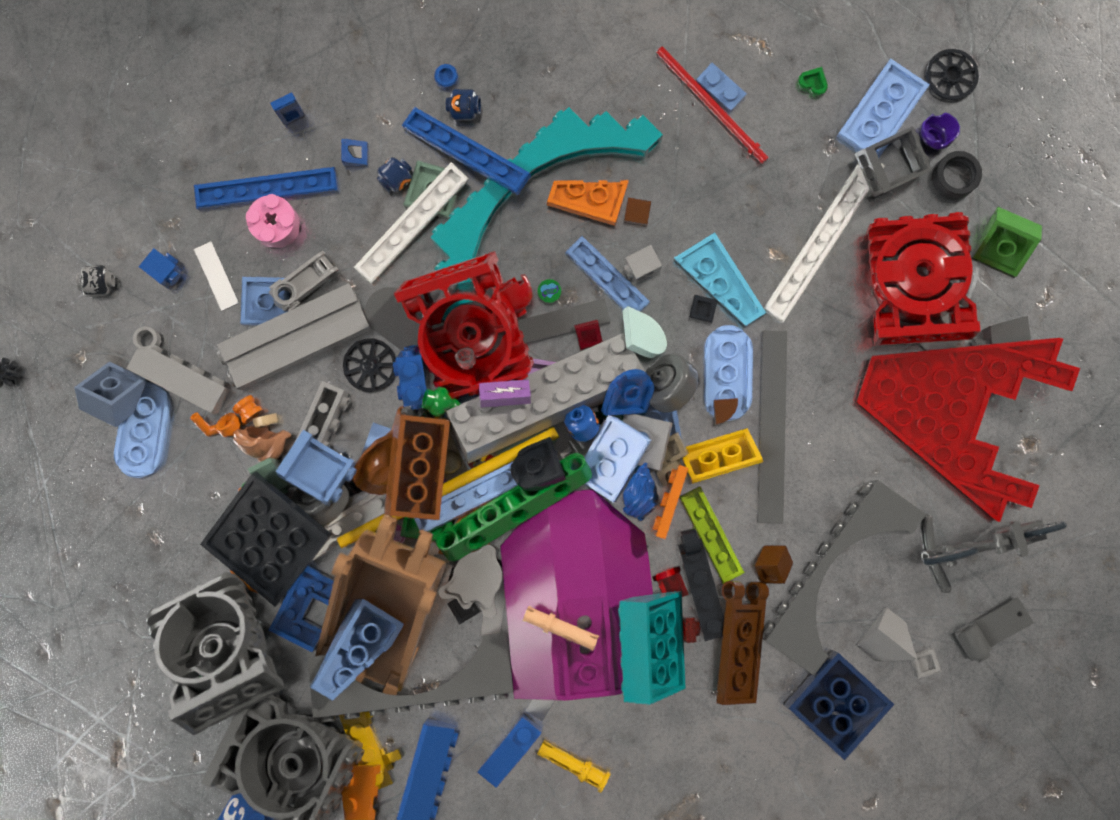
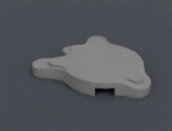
[438,545,503,618]

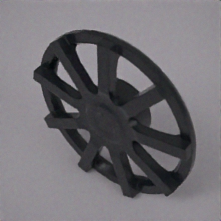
[925,49,979,101]
[343,338,396,392]

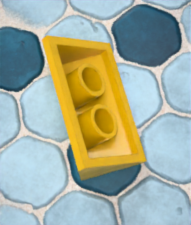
[681,428,763,485]

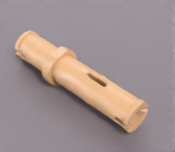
[523,606,599,651]

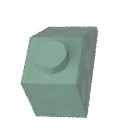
[248,458,293,495]

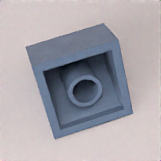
[74,362,147,427]

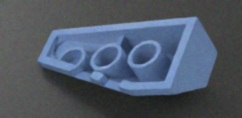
[310,599,404,700]

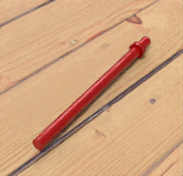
[656,46,769,164]

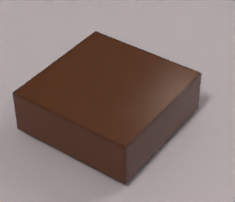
[624,197,651,226]

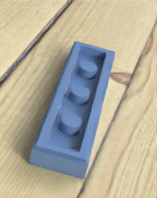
[565,236,650,312]

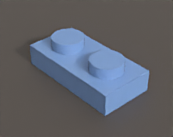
[696,63,747,113]

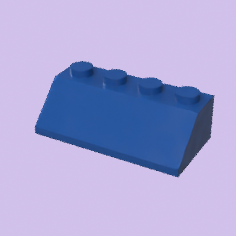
[396,718,459,820]

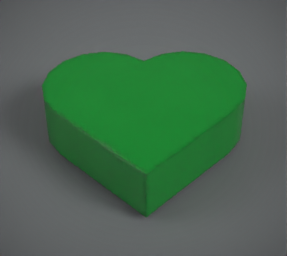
[797,67,828,97]

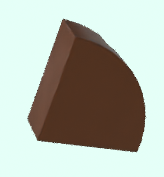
[713,398,738,425]

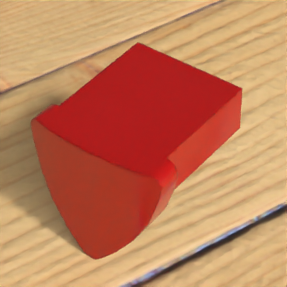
[652,566,689,597]

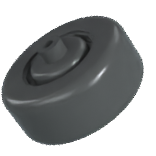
[646,354,698,413]
[291,485,349,527]

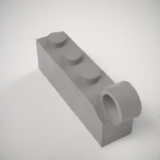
[126,326,231,415]

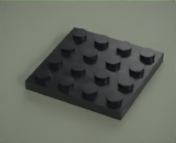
[200,471,332,607]

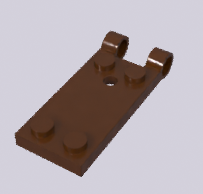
[716,581,769,705]

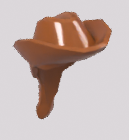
[352,406,405,495]

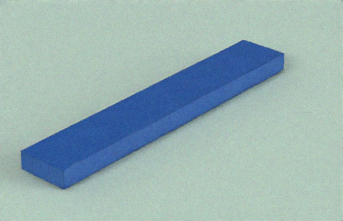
[401,107,531,195]
[194,167,339,210]

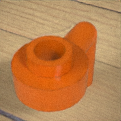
[190,412,241,437]

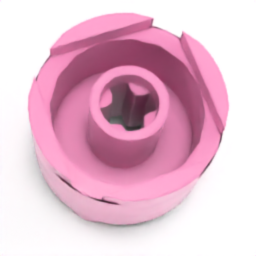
[246,194,300,248]

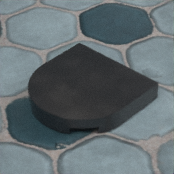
[510,437,566,491]

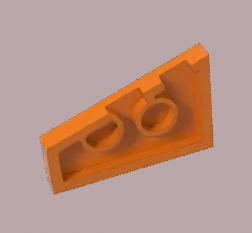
[547,180,629,226]
[652,465,689,539]
[341,765,381,820]

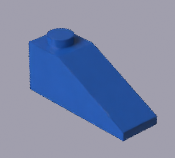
[477,713,542,788]

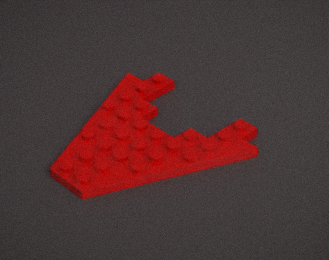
[856,337,1080,522]

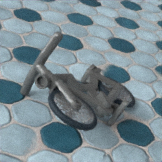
[921,514,1067,593]

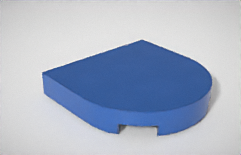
[601,369,654,416]

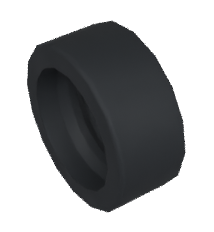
[933,151,982,199]

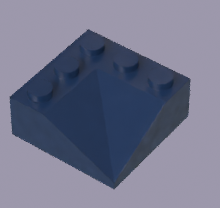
[784,650,895,760]

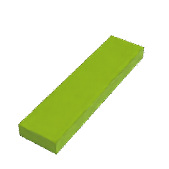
[679,486,745,584]

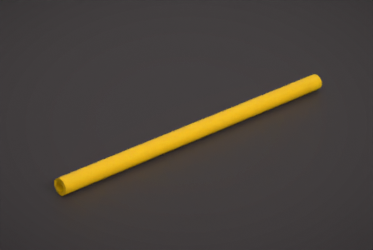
[336,427,559,548]

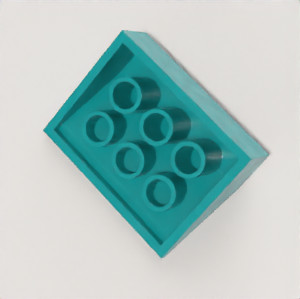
[618,591,686,705]

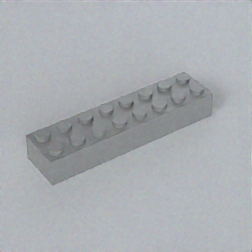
[446,333,645,464]

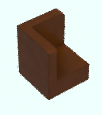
[755,546,793,584]

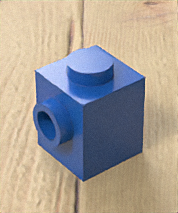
[138,248,182,288]

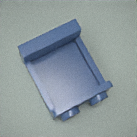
[275,430,357,507]

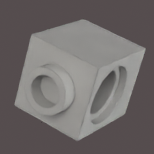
[623,245,662,283]

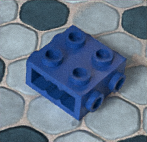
[393,345,431,409]

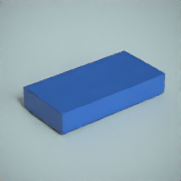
[270,92,305,125]

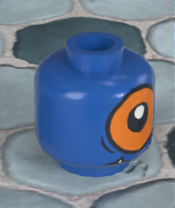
[564,405,600,442]

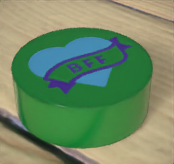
[537,279,561,304]

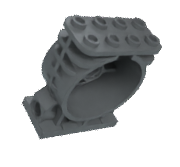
[146,572,285,735]
[201,695,365,820]

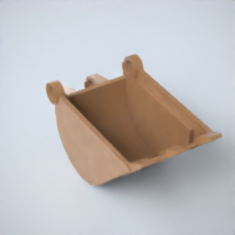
[315,515,446,695]

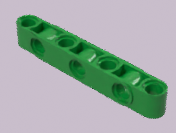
[436,453,592,561]

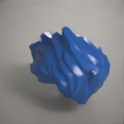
[623,462,659,521]

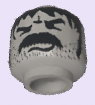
[76,265,115,297]

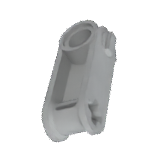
[269,251,339,312]

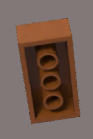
[384,415,450,520]

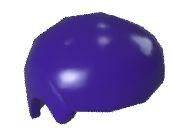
[920,112,960,150]

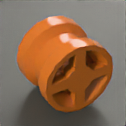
[232,395,264,425]

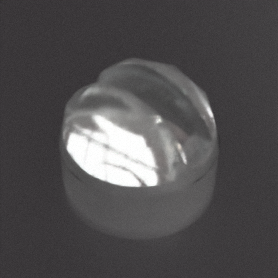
[455,348,476,369]

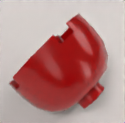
[491,274,533,318]

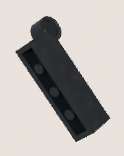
[676,528,725,641]

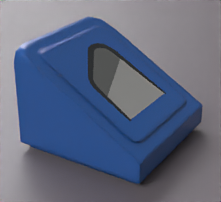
[341,139,368,166]

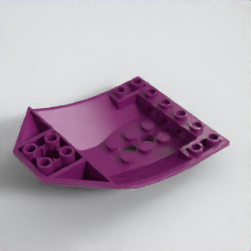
[500,489,653,701]

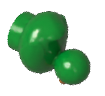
[422,387,461,417]

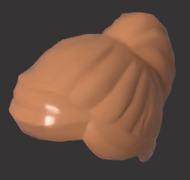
[233,426,291,462]

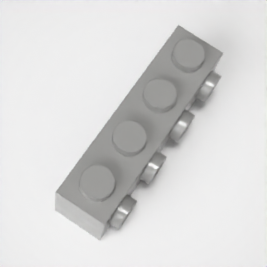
[294,381,350,447]

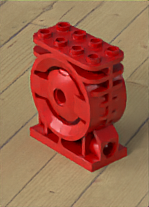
[867,212,981,346]
[394,251,534,400]

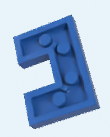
[269,566,334,652]

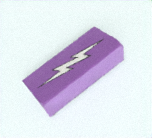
[479,380,531,408]

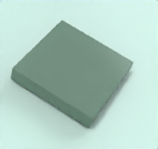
[404,160,458,220]

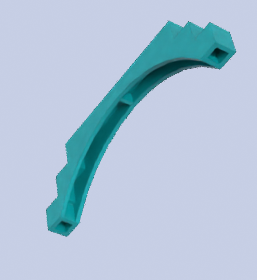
[431,107,663,327]

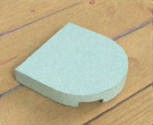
[622,306,667,358]

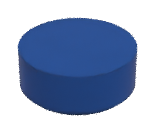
[434,64,458,89]

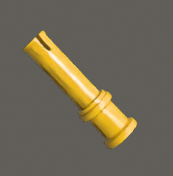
[537,740,611,793]

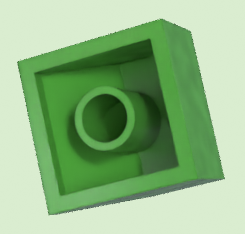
[973,207,1042,277]

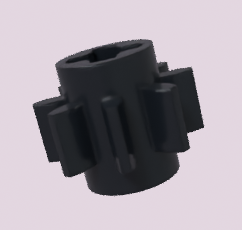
[0,357,19,388]

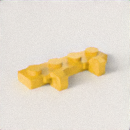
[339,711,403,790]

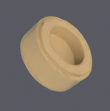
[252,413,278,428]

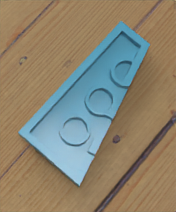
[674,232,766,326]

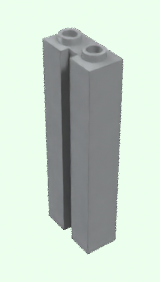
[217,283,373,390]

